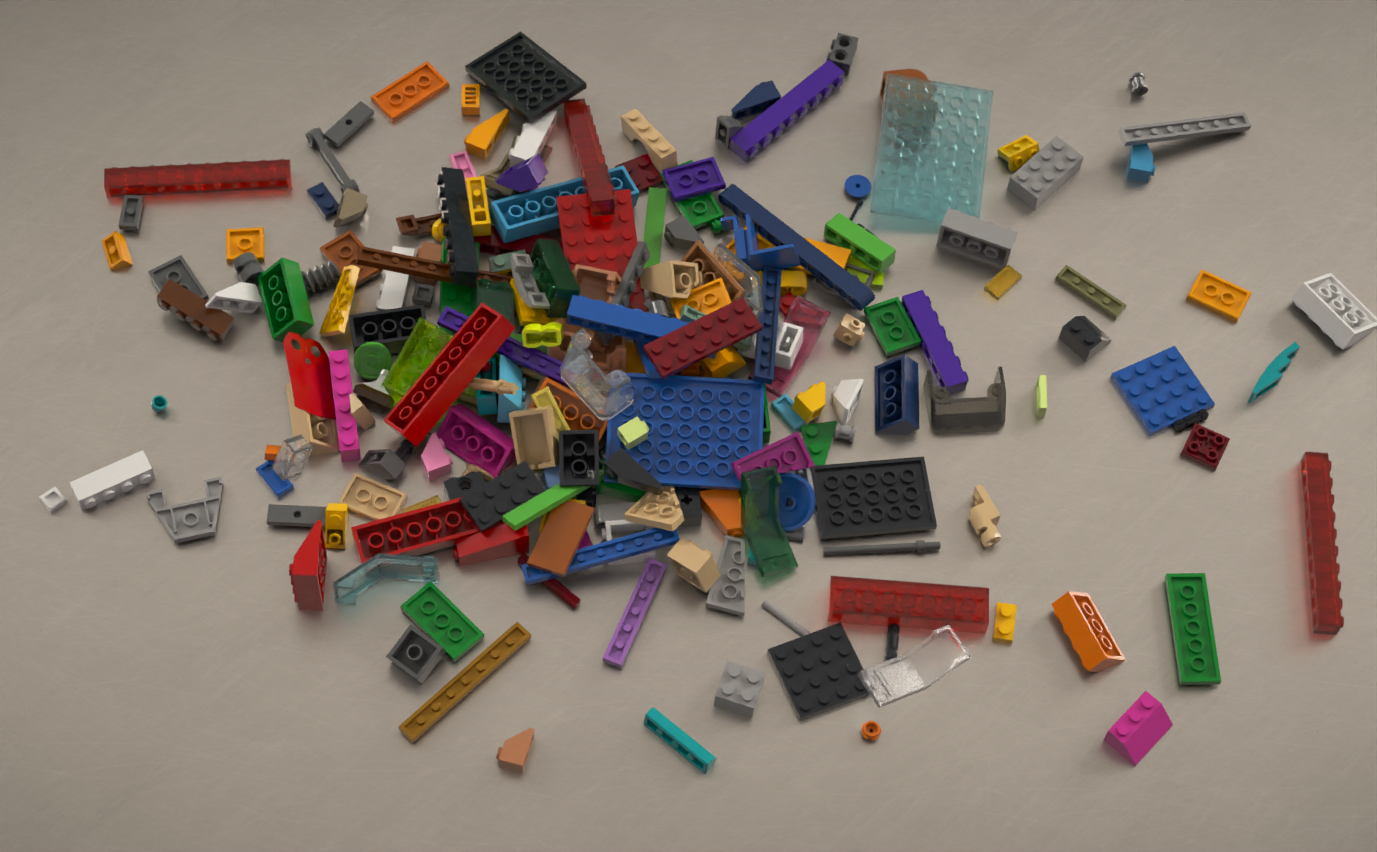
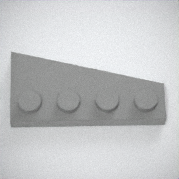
[706,535,745,616]

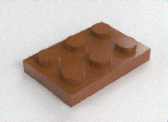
[320,230,382,287]

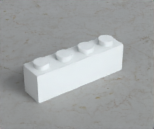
[508,110,557,167]
[376,246,416,311]
[69,450,155,510]

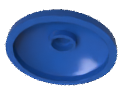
[758,473,816,531]

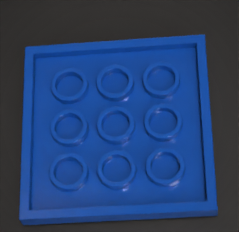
[1111,346,1215,436]

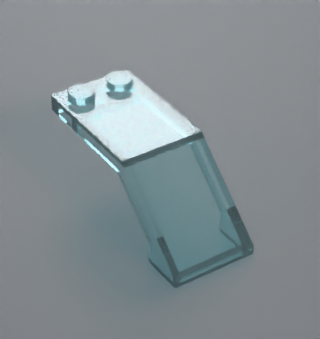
[333,553,440,605]

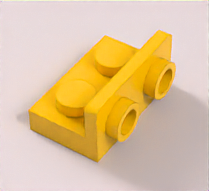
[997,135,1040,172]

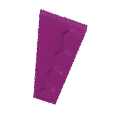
[731,432,815,481]

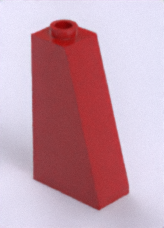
[452,524,529,566]

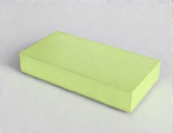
[1036,375,1047,418]

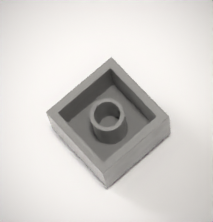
[714,661,766,718]

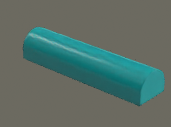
[643,707,717,774]

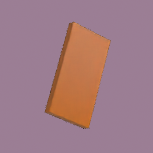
[371,61,449,123]

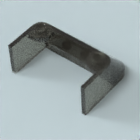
[923,366,1006,435]

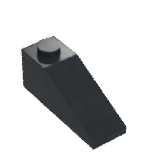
[604,448,663,496]

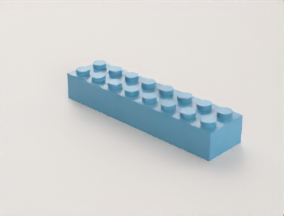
[489,165,640,243]

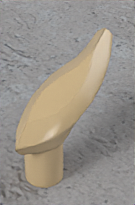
[461,464,494,481]

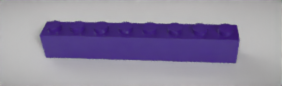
[729,60,845,162]

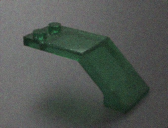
[741,465,798,577]

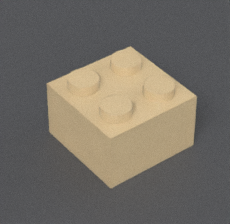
[667,537,721,593]

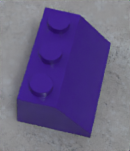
[495,153,549,192]

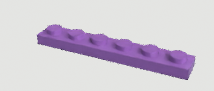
[602,558,667,668]

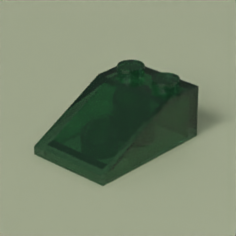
[470,279,514,326]

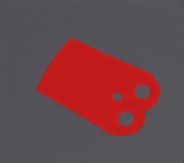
[283,332,336,420]

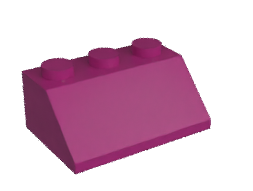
[1104,691,1173,766]

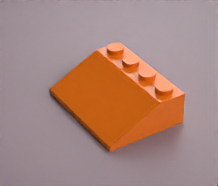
[529,377,608,441]

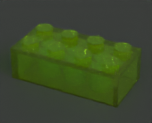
[383,317,454,396]

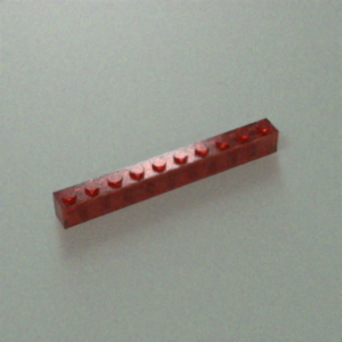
[563,98,618,217]
[104,159,292,197]
[1301,452,1344,635]

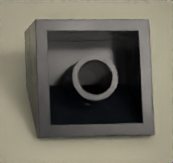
[1059,316,1112,362]

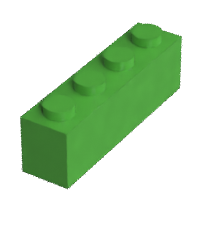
[823,213,896,274]

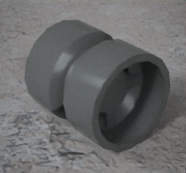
[233,252,264,286]

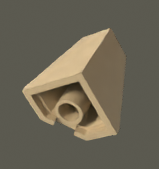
[640,260,699,299]

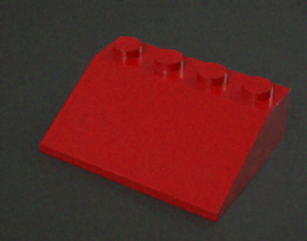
[289,520,327,611]

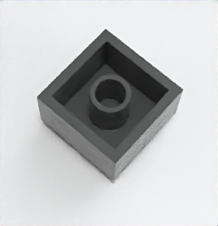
[386,624,446,683]

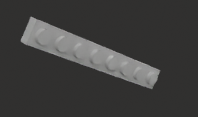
[1118,112,1251,146]

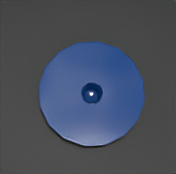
[844,175,871,197]

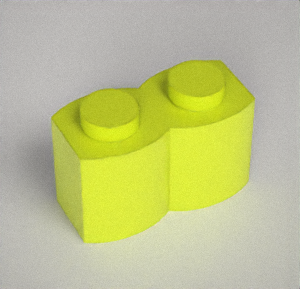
[522,322,564,348]

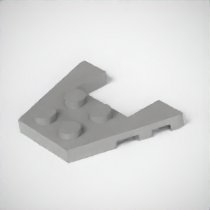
[146,476,223,543]

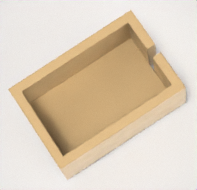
[509,406,559,470]

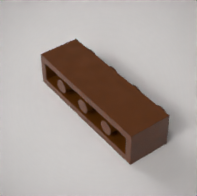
[157,279,234,342]

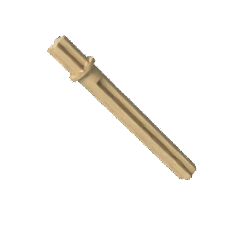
[466,378,519,395]

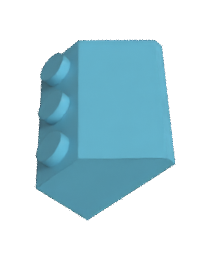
[498,355,526,423]

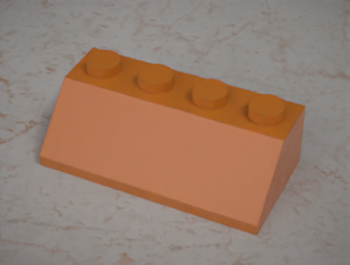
[1051,591,1125,672]

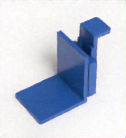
[720,214,801,274]

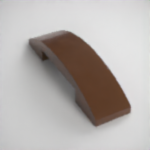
[396,213,442,236]

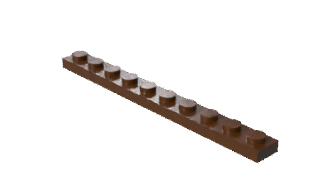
[356,246,514,295]

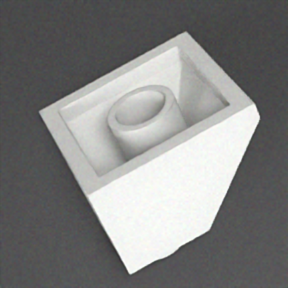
[831,379,864,425]

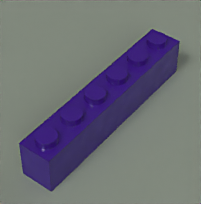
[901,290,969,396]

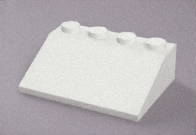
[1291,273,1377,349]

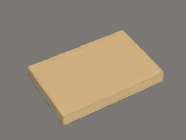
[337,472,408,521]

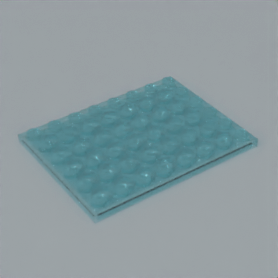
[870,73,993,224]

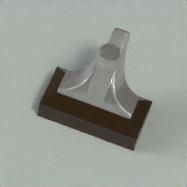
[353,369,395,408]

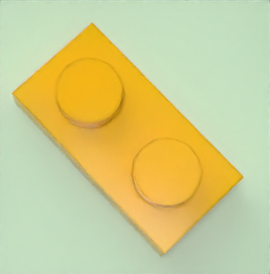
[992,602,1017,644]

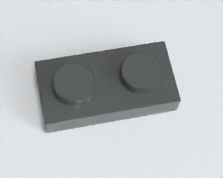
[118,195,144,231]

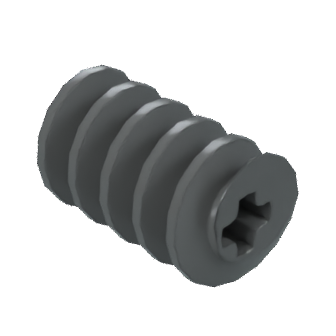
[301,260,341,295]

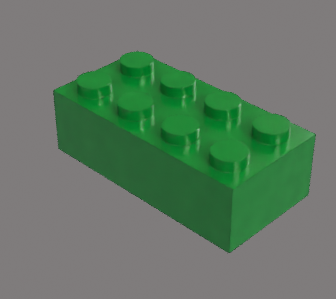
[257,257,314,343]

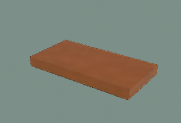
[527,500,595,577]

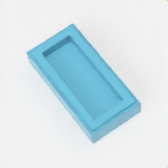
[771,394,809,433]

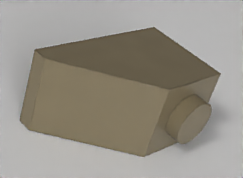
[333,188,368,228]

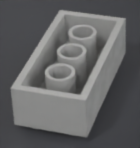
[1007,136,1084,210]
[936,208,1018,269]

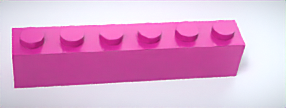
[328,349,361,462]

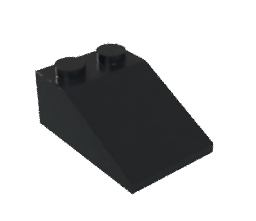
[559,430,599,487]

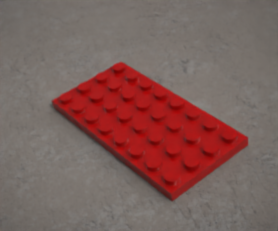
[556,189,647,312]

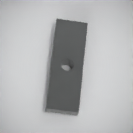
[324,101,374,147]
[267,504,327,527]

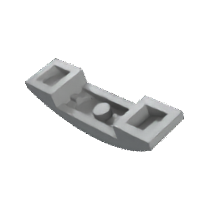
[510,253,550,309]

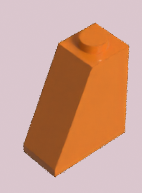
[699,489,747,538]

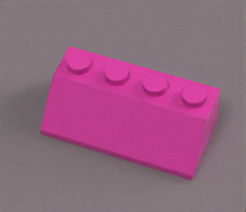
[437,404,516,478]

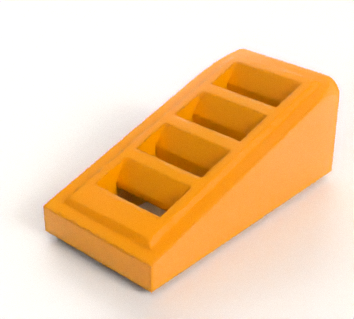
[462,84,480,115]

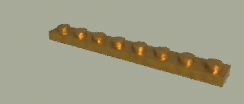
[399,622,531,743]

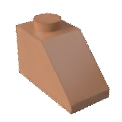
[496,728,535,774]

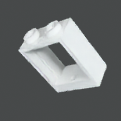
[601,520,656,565]

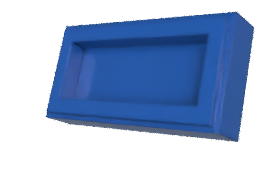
[256,460,294,499]

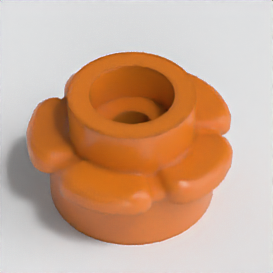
[861,721,881,740]

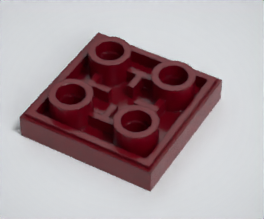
[1180,423,1230,471]

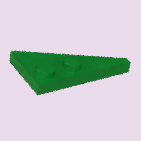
[800,421,837,466]

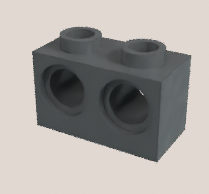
[826,33,859,75]

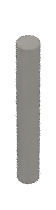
[762,600,810,636]

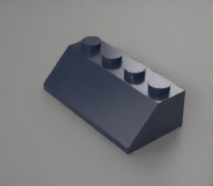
[875,354,920,435]

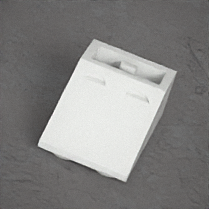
[737,322,803,370]

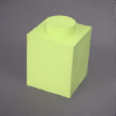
[617,416,649,450]

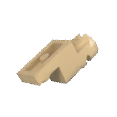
[968,484,1001,548]

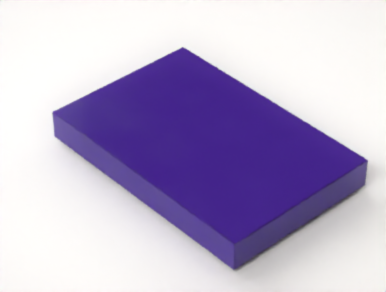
[662,157,726,202]

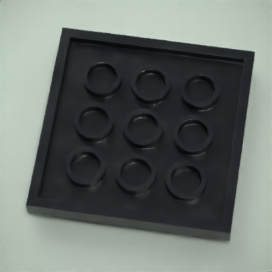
[767,622,874,721]

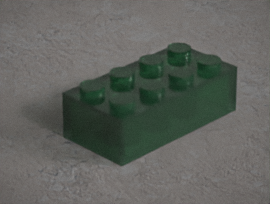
[530,239,580,318]

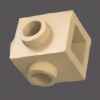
[833,313,865,347]

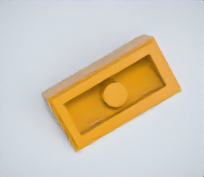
[101,231,133,271]

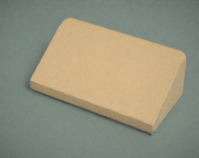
[350,393,376,431]

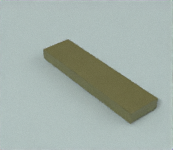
[1055,265,1127,320]

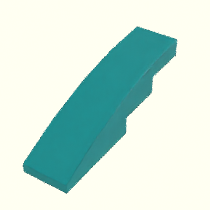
[1248,342,1300,403]

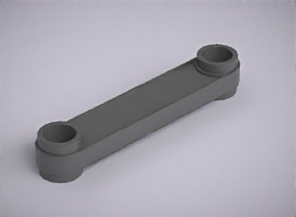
[305,127,360,194]

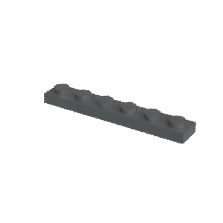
[597,241,650,346]

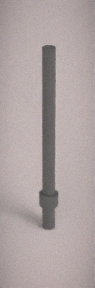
[823,540,941,555]

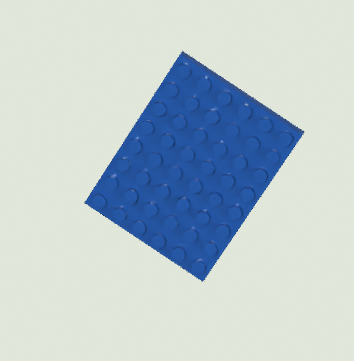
[604,372,765,491]

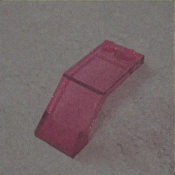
[748,296,831,397]

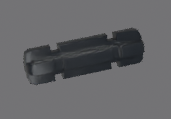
[1173,409,1209,431]
[885,623,900,661]

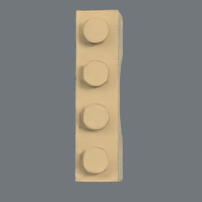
[621,108,677,172]

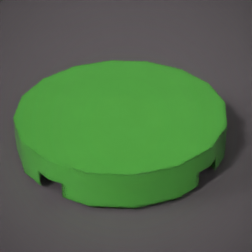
[353,342,392,380]

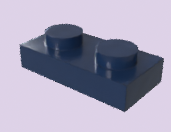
[307,182,339,219]

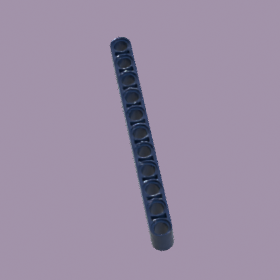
[718,184,875,311]

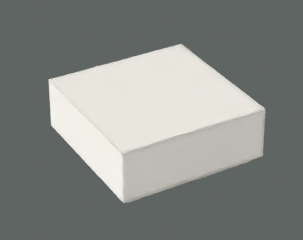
[39,486,68,514]

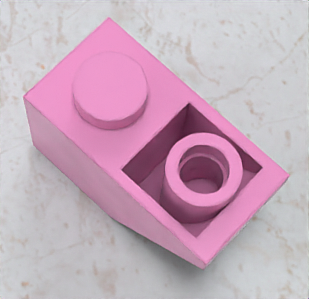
[421,432,453,481]

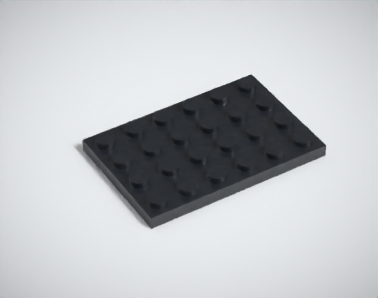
[465,31,587,124]
[810,456,937,539]

